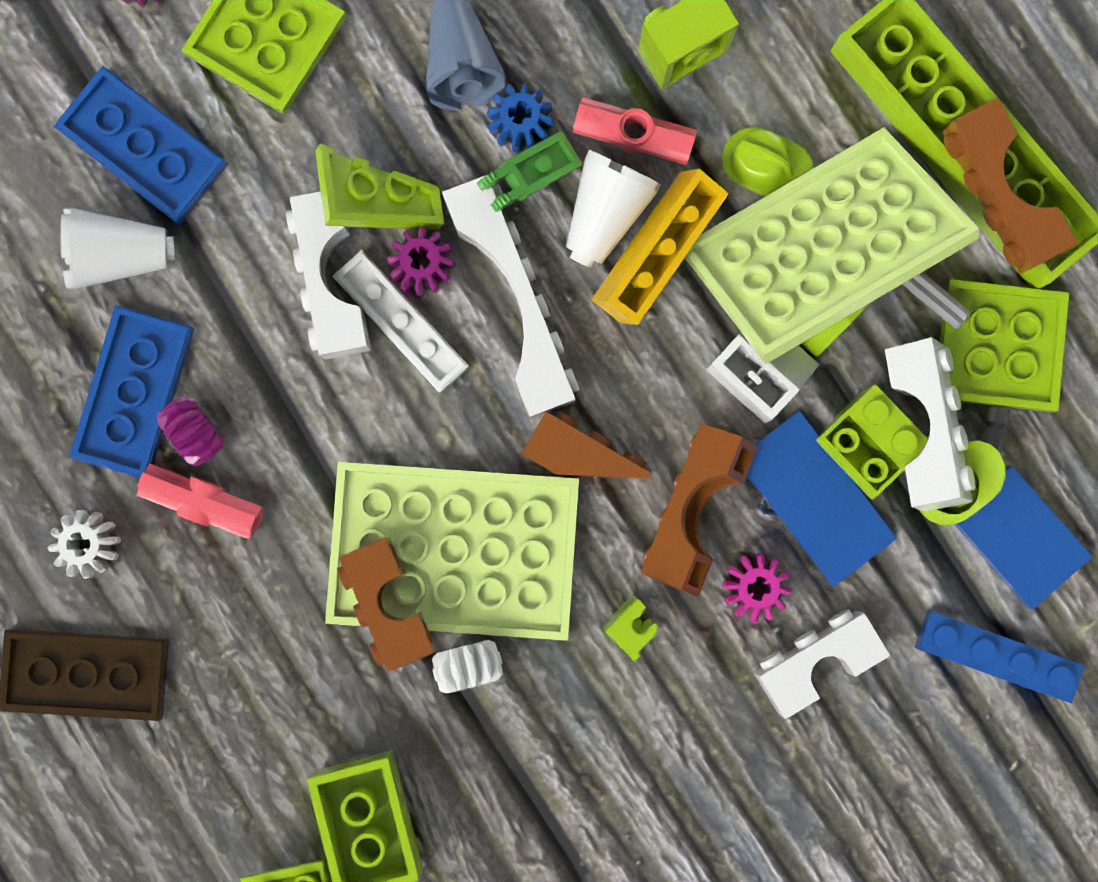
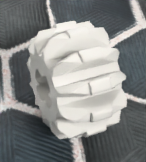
[47,510,121,579]
[432,640,503,693]

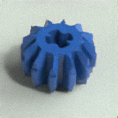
[487,83,554,153]

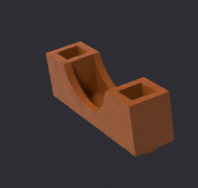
[942,97,1078,274]
[641,423,758,597]

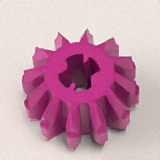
[721,553,792,623]

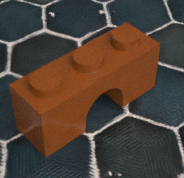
[337,537,437,672]

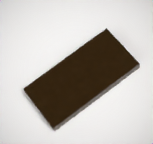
[0,629,169,721]

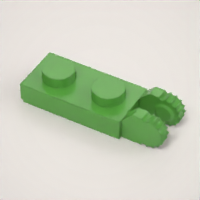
[477,131,583,213]

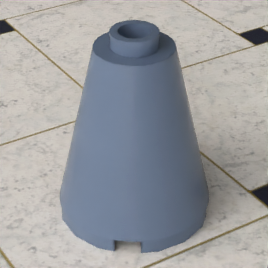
[426,0,505,110]

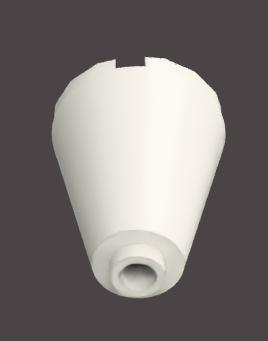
[566,150,661,268]
[61,208,175,289]

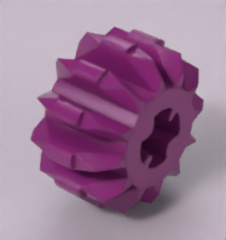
[387,227,456,296]
[157,395,223,466]

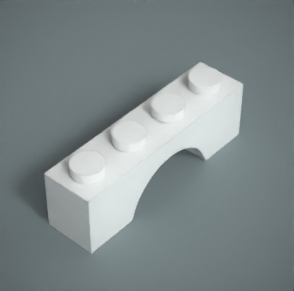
[286,191,372,359]
[885,337,975,511]

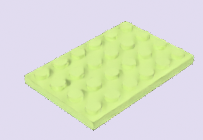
[685,127,979,364]
[325,462,579,641]

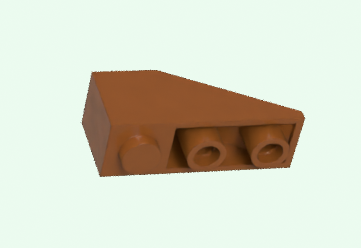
[521,410,651,480]

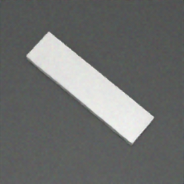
[333,250,469,394]

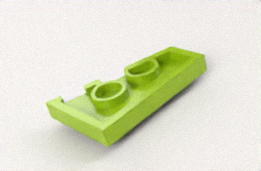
[315,143,444,230]

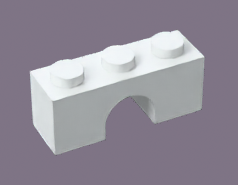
[754,609,890,719]

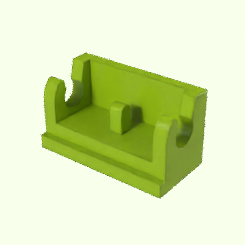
[602,595,658,661]

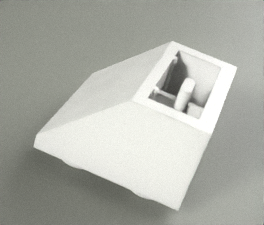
[706,332,819,424]

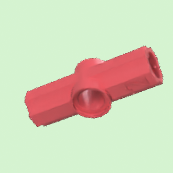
[573,97,697,165]
[137,463,264,539]

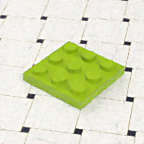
[182,0,347,115]
[940,279,1069,413]

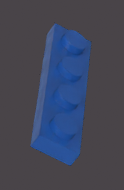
[915,610,1084,704]

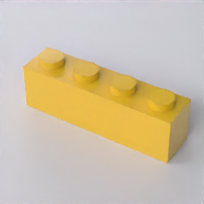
[591,169,729,325]

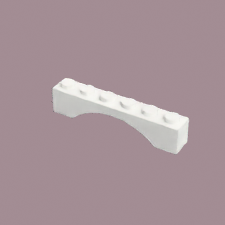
[442,175,579,420]

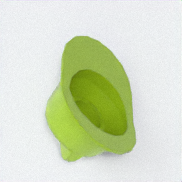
[722,127,813,197]
[920,441,1006,525]

